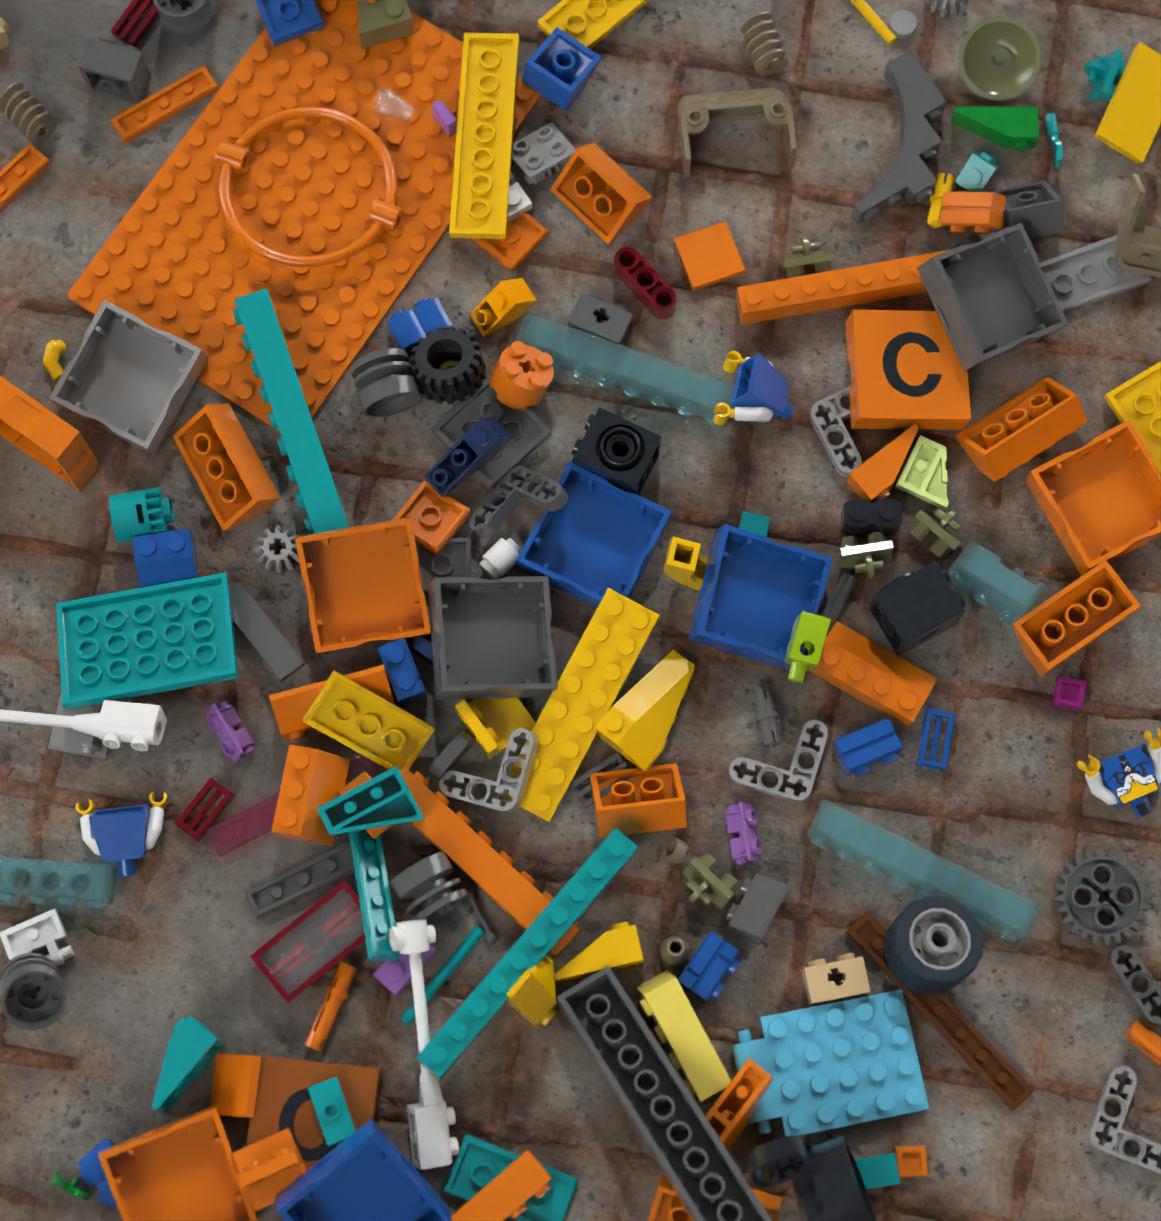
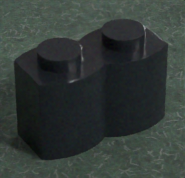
[840,499,902,536]

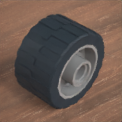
[883,895,984,995]

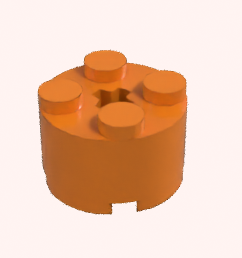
[489,341,554,410]

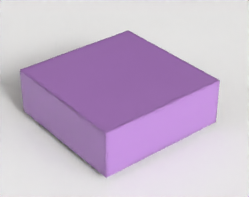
[431,100,457,137]

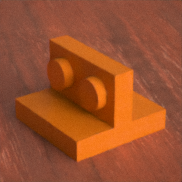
[232,1128,307,1211]

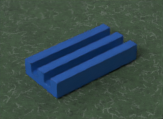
[916,708,955,772]

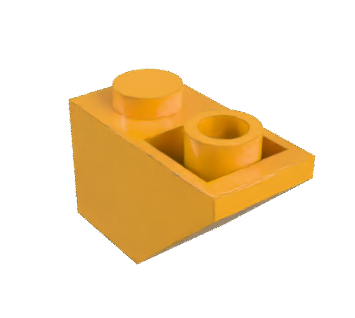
[469,278,537,337]

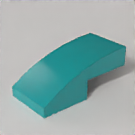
[855,1153,901,1189]

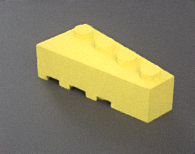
[636,970,731,1101]

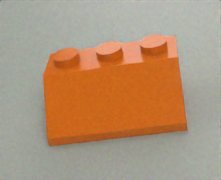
[550,143,653,245]
[272,744,351,847]
[590,763,687,838]

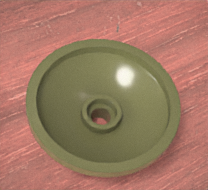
[958,16,1042,101]

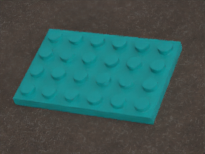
[56,572,238,710]

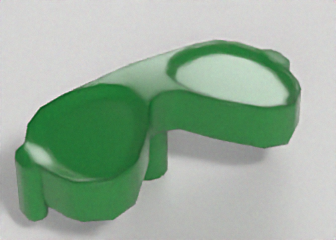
[51,1171,93,1201]

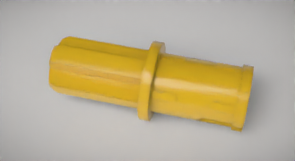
[927,173,955,228]

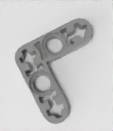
[810,387,862,477]
[728,720,828,803]
[439,728,538,813]
[1087,1066,1161,1174]

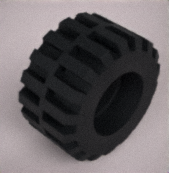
[410,326,486,405]

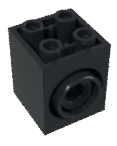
[571,407,662,495]
[869,561,966,656]

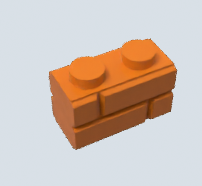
[940,191,1006,235]

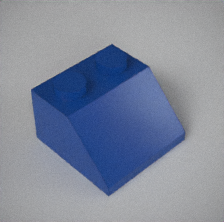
[522,28,602,111]
[132,528,199,588]

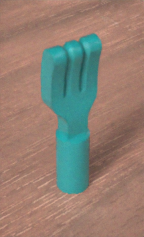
[1045,113,1063,168]

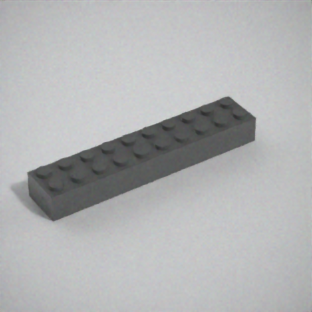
[557,966,772,1221]

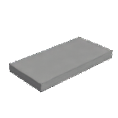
[1039,235,1152,314]

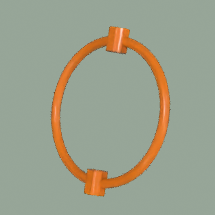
[214,106,403,268]

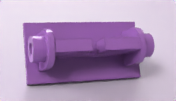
[206,701,255,764]
[725,802,762,865]

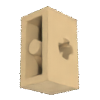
[802,953,871,1006]

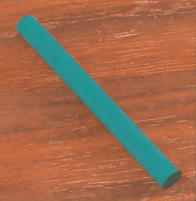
[400,926,485,1026]

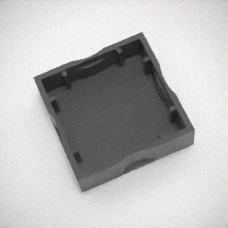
[917,222,1069,371]
[428,576,558,700]

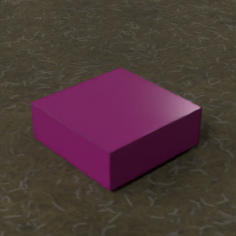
[1052,676,1086,711]

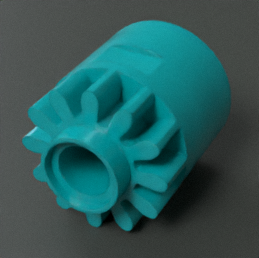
[109,487,174,544]

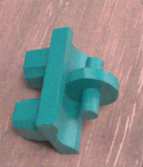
[1083,49,1127,103]

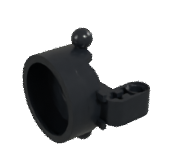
[748,1135,877,1221]

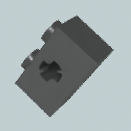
[568,293,633,353]

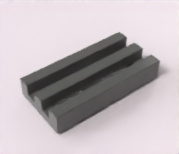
[570,752,631,809]

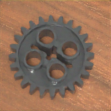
[1053,848,1152,946]

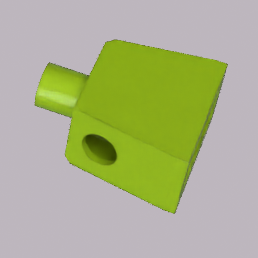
[784,611,831,684]

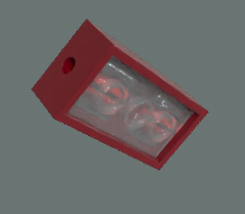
[250,880,366,1003]

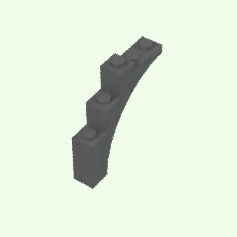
[852,50,946,224]

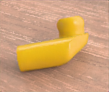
[43,340,67,382]

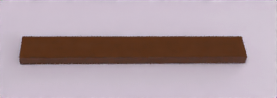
[846,912,1034,1112]

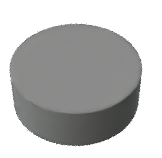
[889,10,917,39]

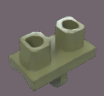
[781,236,835,278]
[909,508,962,559]
[839,532,893,579]
[682,853,738,910]

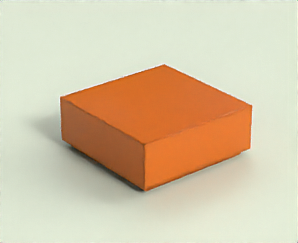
[894,1145,928,1178]

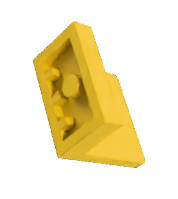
[455,698,536,759]

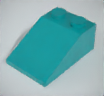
[152,1015,226,1113]

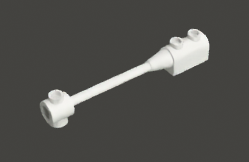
[0,700,167,752]
[389,919,459,1170]

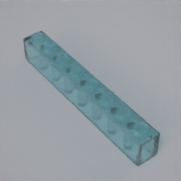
[514,312,735,426]
[806,799,1040,942]

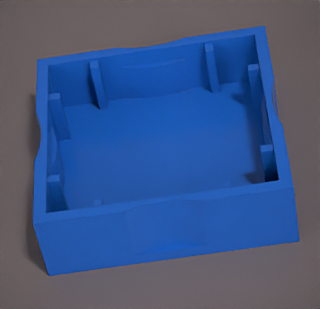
[516,462,672,608]
[688,524,832,671]
[275,1119,452,1221]

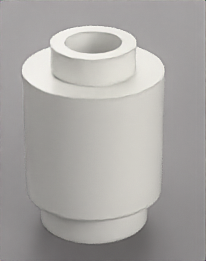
[479,538,521,580]

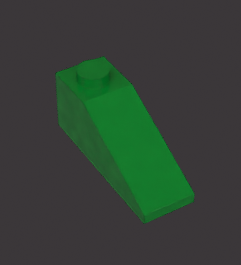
[951,106,1039,152]

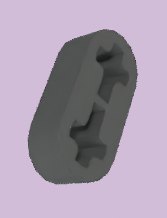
[428,729,475,781]

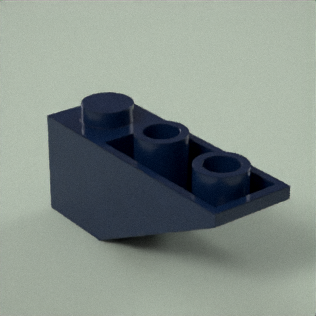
[424,417,512,497]

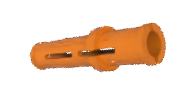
[304,961,358,1052]

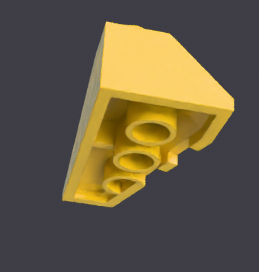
[595,650,696,772]
[506,956,557,1028]

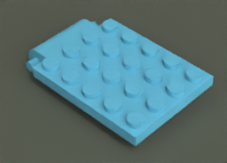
[732,989,929,1136]

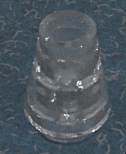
[372,88,415,122]

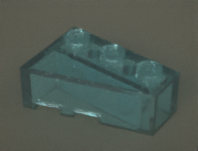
[948,540,1046,624]

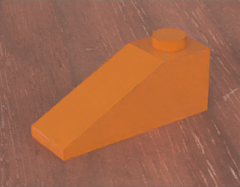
[847,423,919,503]
[705,1058,774,1151]

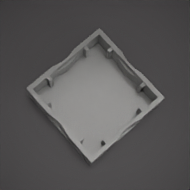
[49,300,209,456]

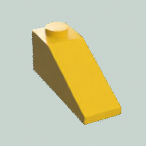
[554,922,644,983]

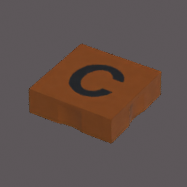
[246,1056,382,1170]

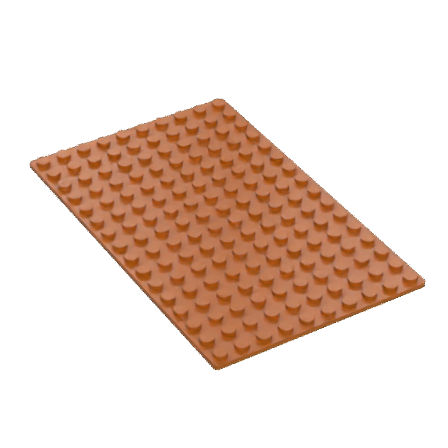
[68,0,541,432]

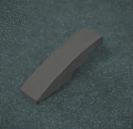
[230,581,305,683]

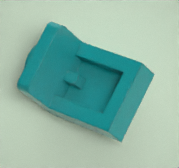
[955,151,1000,192]

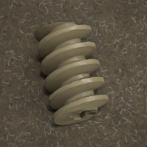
[740,11,789,75]
[0,82,57,143]

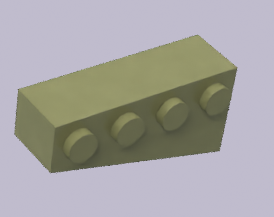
[358,0,414,49]

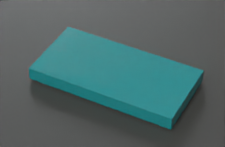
[443,1134,578,1221]

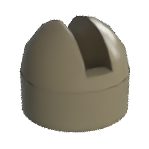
[664,837,689,864]

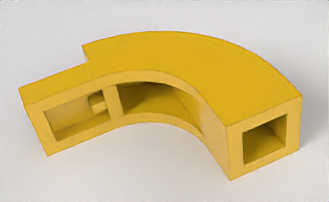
[663,536,708,591]

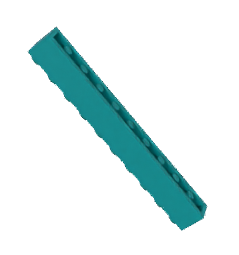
[232,288,349,534]
[416,827,638,1081]

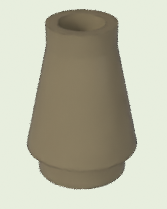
[660,936,690,966]

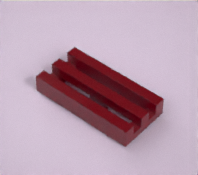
[110,0,159,47]
[174,777,235,843]

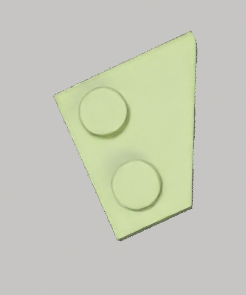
[896,435,949,510]

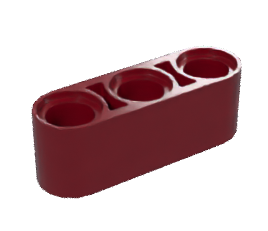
[614,246,677,320]

